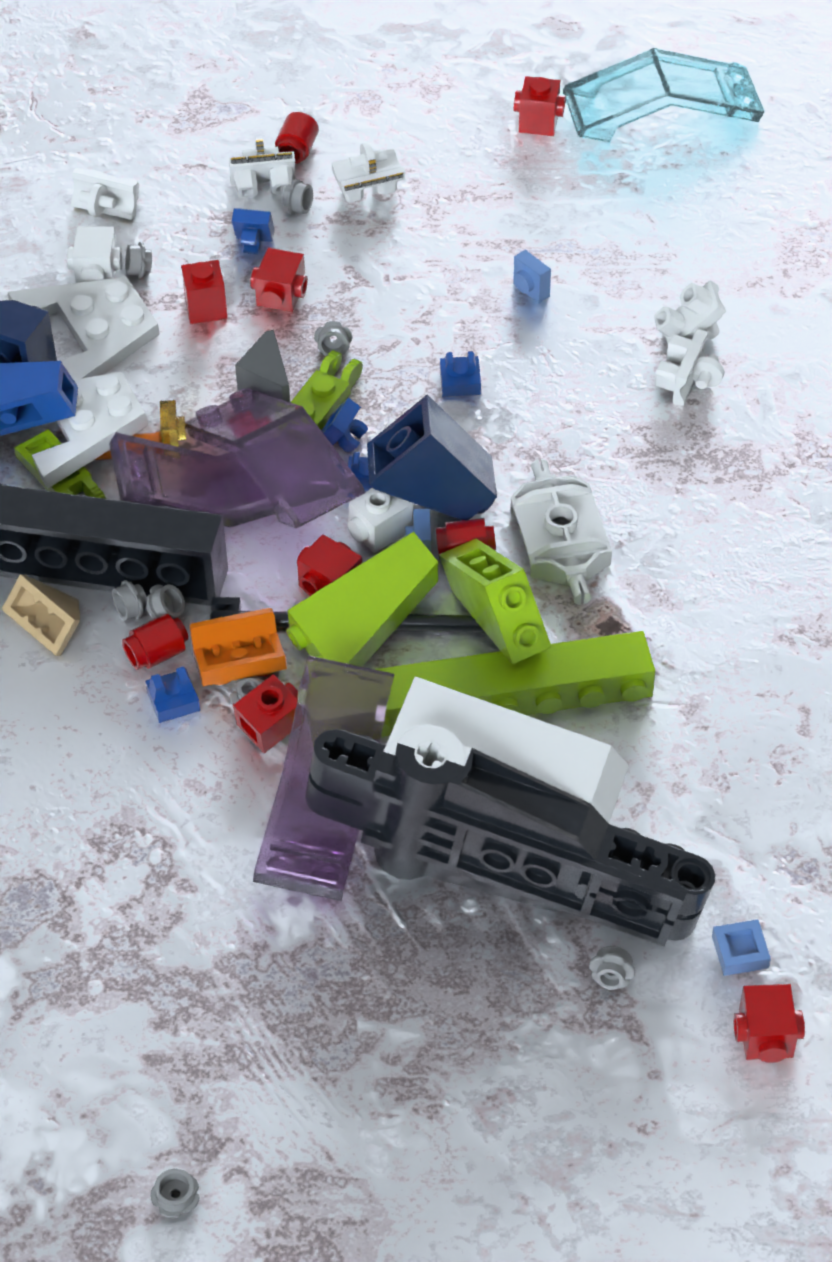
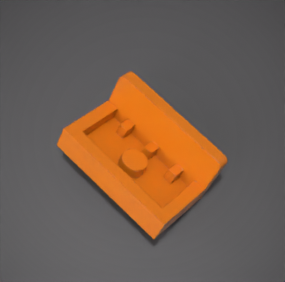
[189,608,287,687]

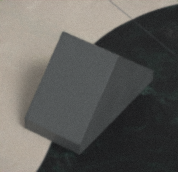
[235,330,290,412]

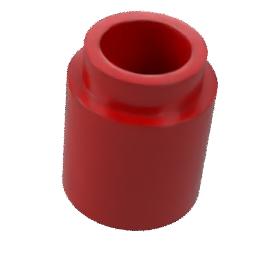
[275,112,319,165]
[436,518,496,560]
[122,613,189,670]

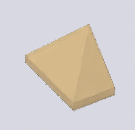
[1,574,80,656]

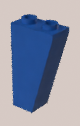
[0,361,78,436]

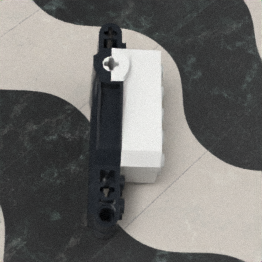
[305,677,715,947]

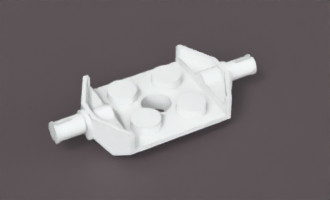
[510,459,612,605]

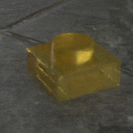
[160,400,187,457]

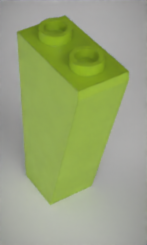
[286,531,438,677]
[439,539,552,664]

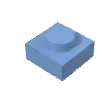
[513,249,551,303]
[405,509,431,552]
[712,919,771,976]

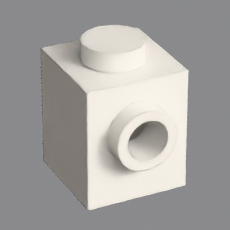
[67,226,123,283]
[347,488,413,553]

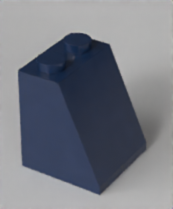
[367,395,497,520]

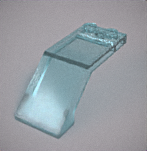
[562,48,765,143]

